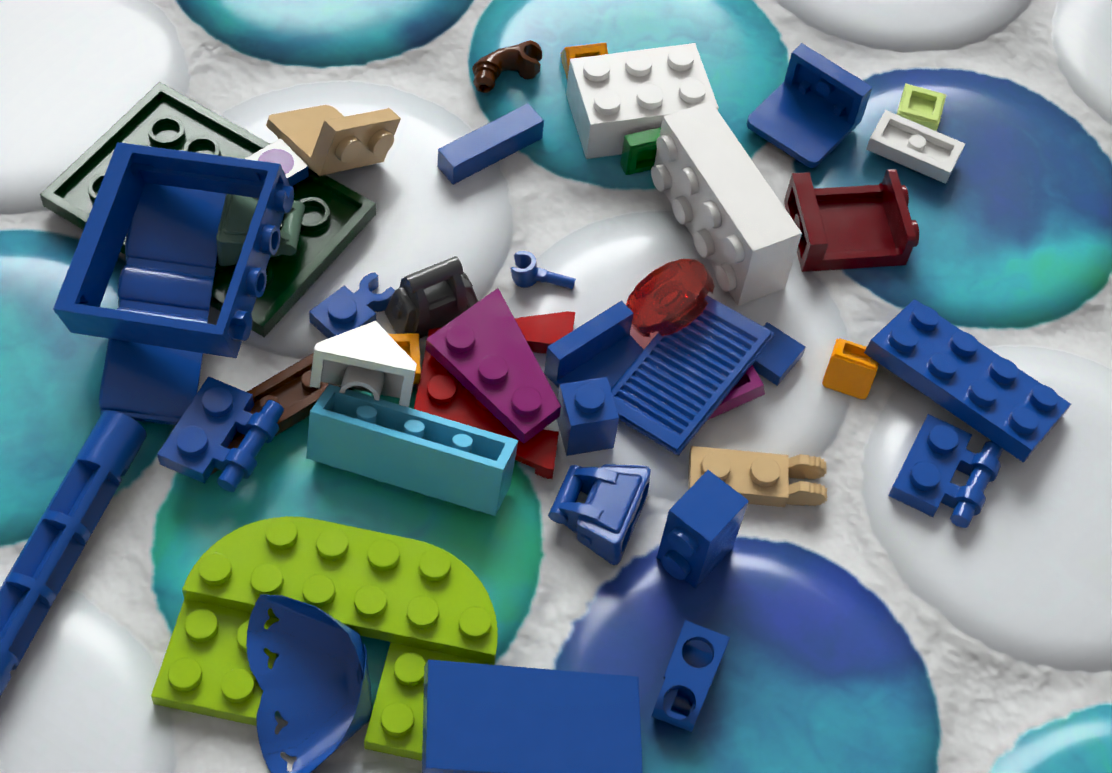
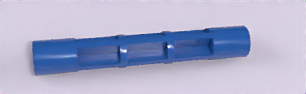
[0,410,147,697]

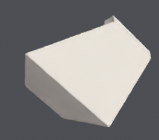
[310,321,417,407]

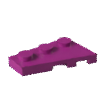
[426,288,561,444]

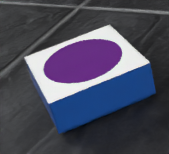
[245,138,309,186]

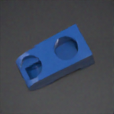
[651,620,730,733]

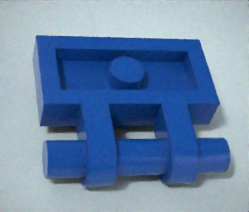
[157,376,284,492]
[888,414,1003,528]

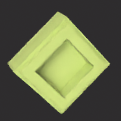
[897,83,946,131]

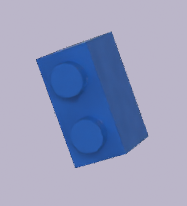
[656,470,749,589]

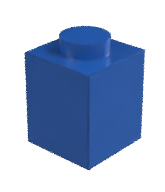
[556,377,619,456]

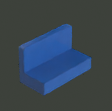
[544,300,644,389]

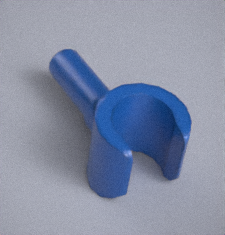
[510,251,576,289]

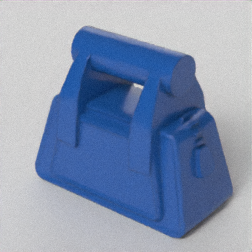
[548,464,651,565]

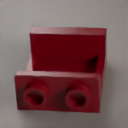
[784,169,919,272]

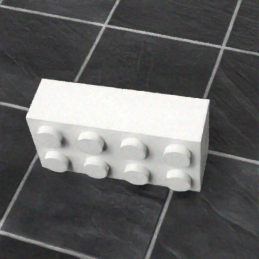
[651,100,802,306]

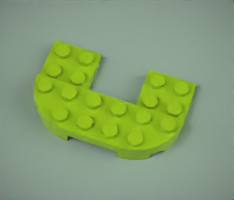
[151,516,498,761]

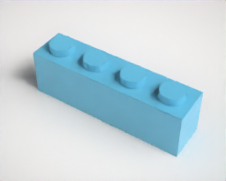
[306,384,518,516]

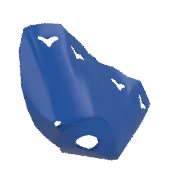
[246,595,372,773]

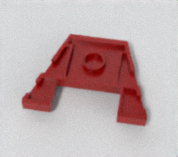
[414,311,575,479]

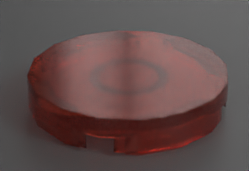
[626,259,715,337]

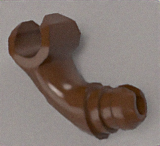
[472,40,542,93]

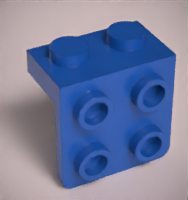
[747,43,873,168]

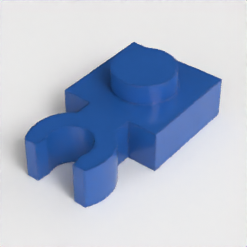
[309,272,395,339]

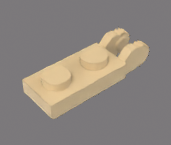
[688,446,827,507]

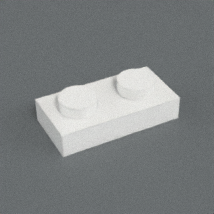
[866,110,965,184]

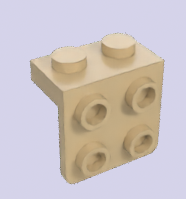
[266,105,401,176]

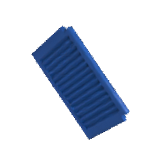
[611,295,775,456]

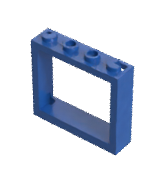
[53,142,294,358]

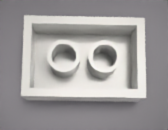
[566,43,719,159]

